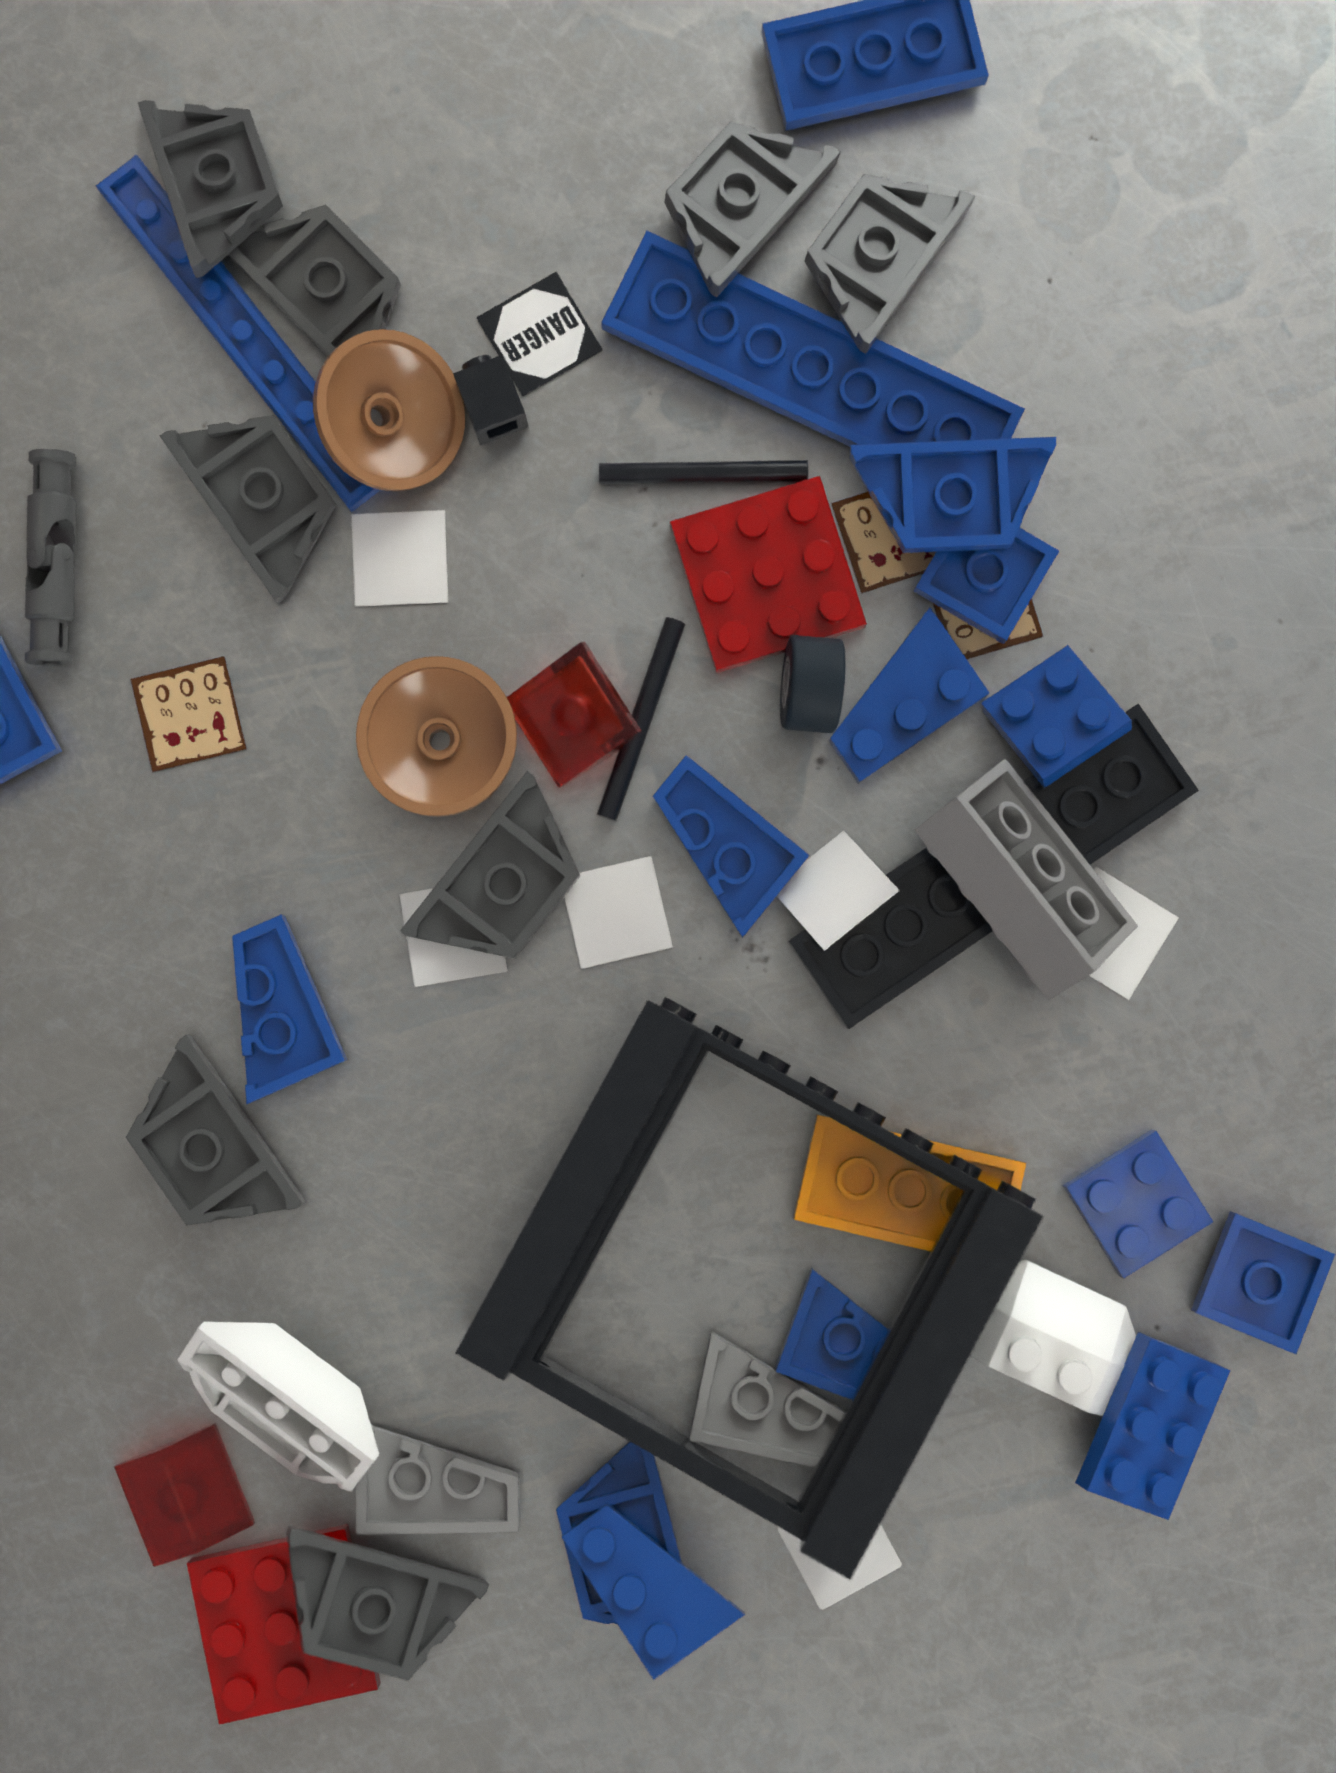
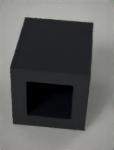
[453,355,529,446]

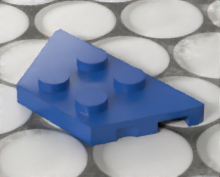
[849,437,1057,553]
[556,1442,683,1624]

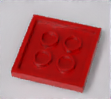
[670,476,867,674]
[187,1524,381,1725]

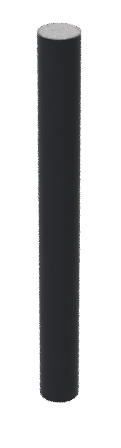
[599,460,808,484]
[597,617,685,821]

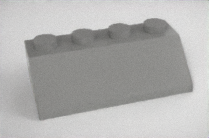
[915,759,1138,1000]

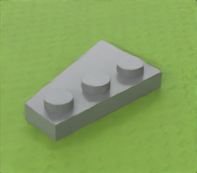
[689,1331,846,1468]
[356,1425,520,1535]

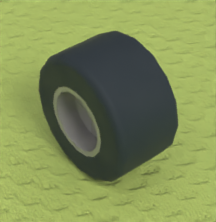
[780,635,846,733]

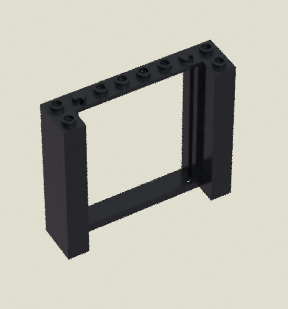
[456,997,1044,1580]

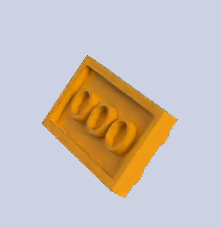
[793,1114,1026,1252]

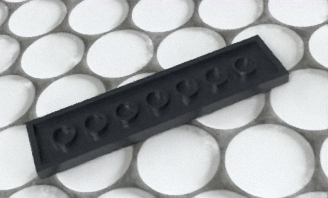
[788,703,1199,1029]

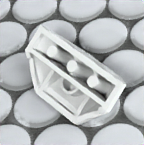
[970,1260,1136,1416]
[177,1322,379,1492]

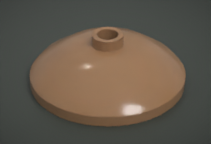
[313,329,465,491]
[356,656,517,817]

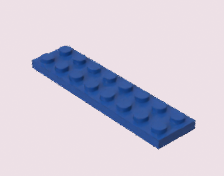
[601,230,1025,447]

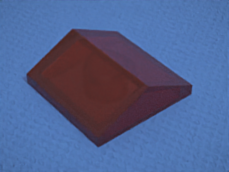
[507,641,642,788]
[114,1423,255,1567]

